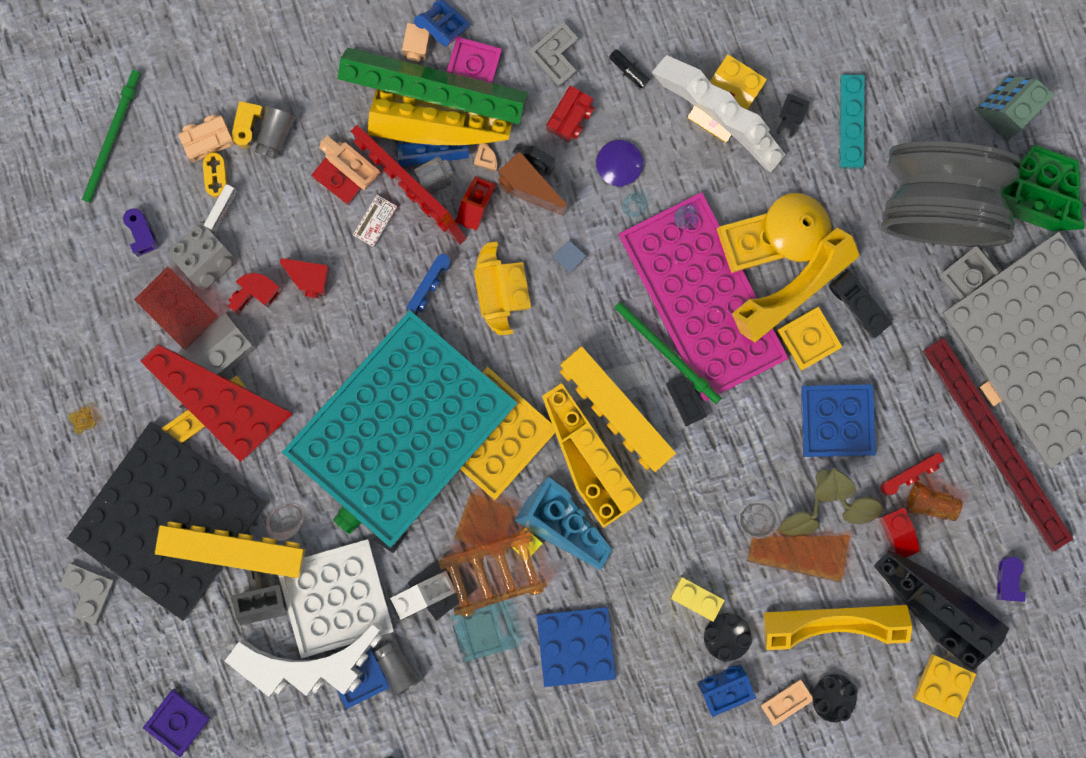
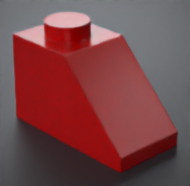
[455,176,497,231]
[280,258,330,299]
[878,507,920,558]

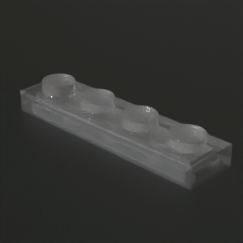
[554,360,651,402]

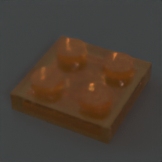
[454,493,515,554]

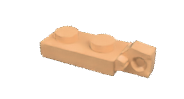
[319,135,380,191]

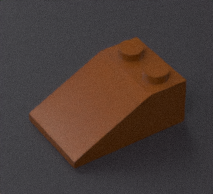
[498,152,567,216]

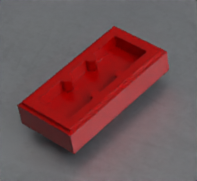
[311,157,362,205]

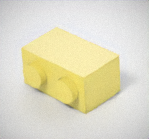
[669,577,725,622]

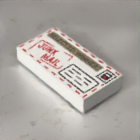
[204,184,238,233]
[353,195,398,248]

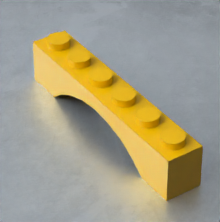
[732,227,860,343]
[763,605,912,650]

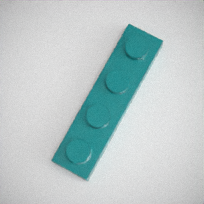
[839,75,865,169]

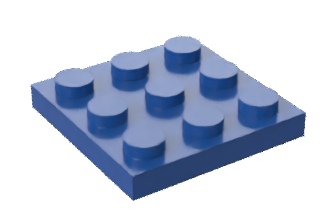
[801,384,876,457]
[536,607,616,687]

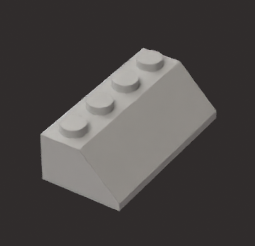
[156,312,256,409]

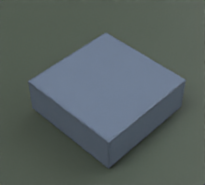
[553,240,586,274]

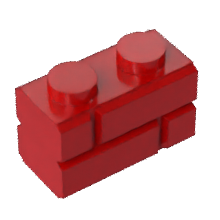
[546,86,595,143]

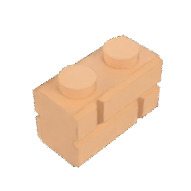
[178,115,235,163]

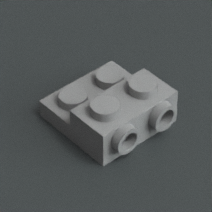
[939,245,1002,301]

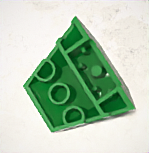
[1003,145,1085,231]

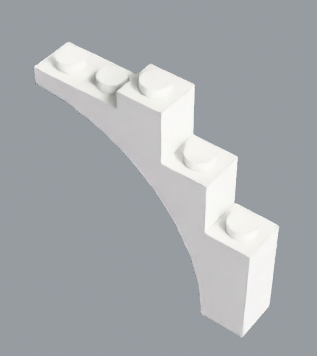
[652,55,786,172]
[225,623,384,697]

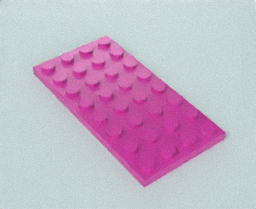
[618,192,789,402]

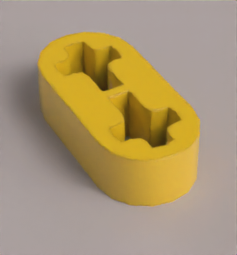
[203,153,227,198]

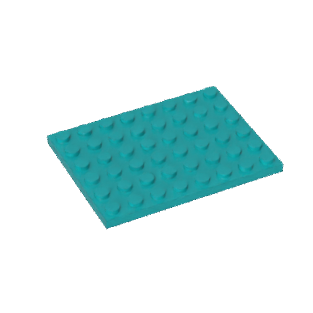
[282,310,517,548]

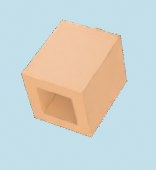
[402,23,431,62]

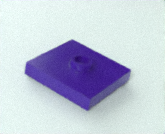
[143,689,211,757]

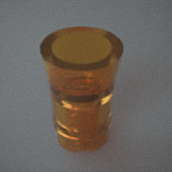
[907,481,962,521]

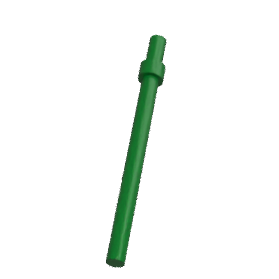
[82,70,141,203]
[614,301,722,405]

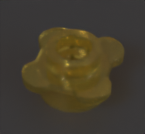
[68,407,96,434]

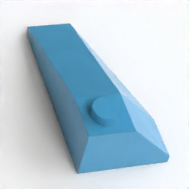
[515,477,612,570]

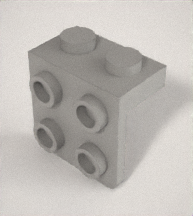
[168,223,238,292]

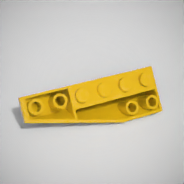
[367,89,512,145]
[542,383,643,528]

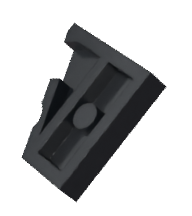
[512,144,555,176]

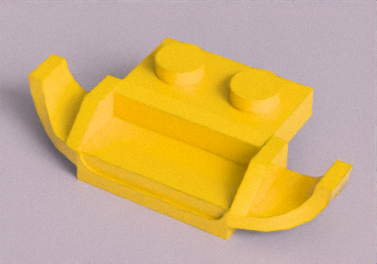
[473,242,531,335]

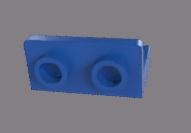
[697,665,756,717]

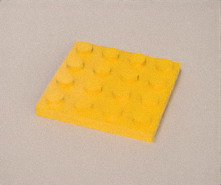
[460,367,555,500]

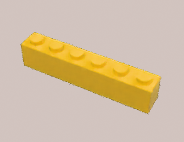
[559,345,676,472]
[155,521,306,578]

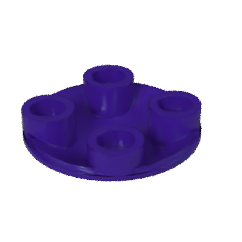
[596,140,643,187]

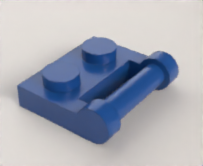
[414,0,471,47]

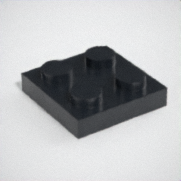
[408,554,474,621]

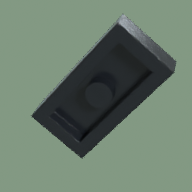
[665,375,707,427]

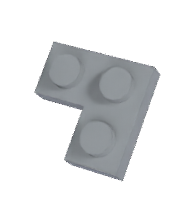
[528,22,578,87]
[60,563,115,625]

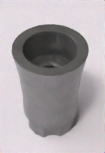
[254,106,296,160]
[374,641,422,698]

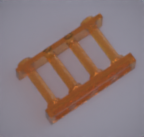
[438,529,548,617]

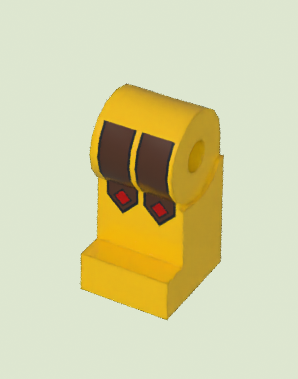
[232,101,265,149]

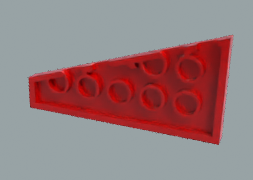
[350,125,467,245]

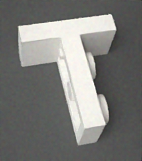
[390,571,456,620]

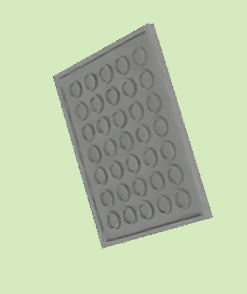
[942,232,1086,469]

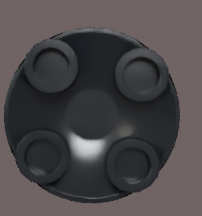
[704,613,752,662]
[812,674,858,723]

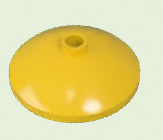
[765,193,832,262]

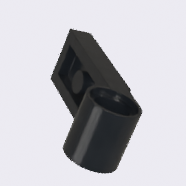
[828,270,892,338]

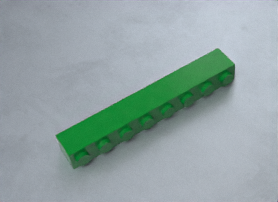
[337,47,528,124]

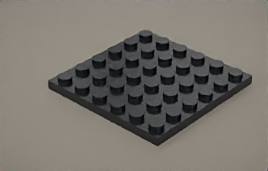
[67,421,268,621]

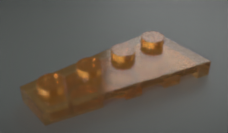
[747,535,850,583]

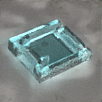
[450,601,518,663]

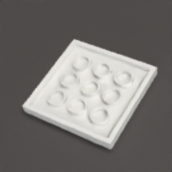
[278,539,394,658]

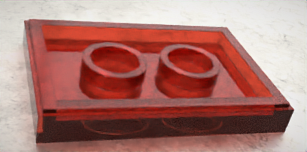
[134,266,219,350]

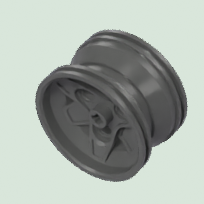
[881,141,1021,247]

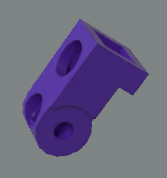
[123,208,159,257]
[996,557,1026,602]

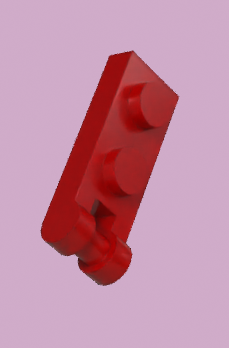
[880,452,944,495]

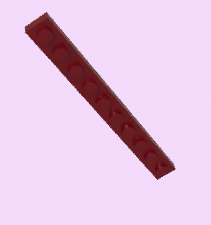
[922,338,1073,552]

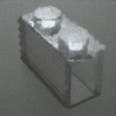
[414,156,454,195]

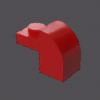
[228,273,282,315]

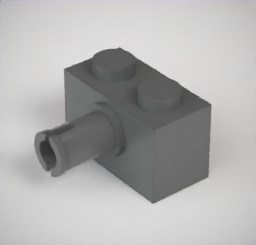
[232,570,287,626]

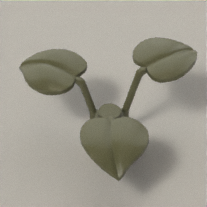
[777,468,884,538]

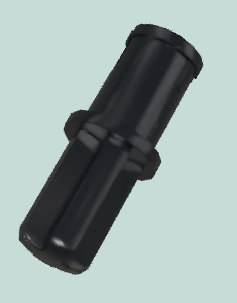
[609,49,650,90]

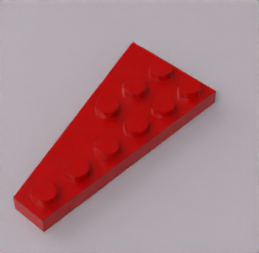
[140,344,293,462]

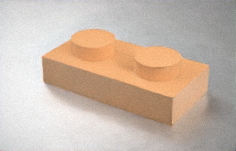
[760,679,812,726]

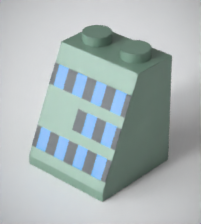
[974,76,1055,141]

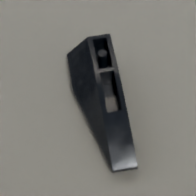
[874,550,1009,671]

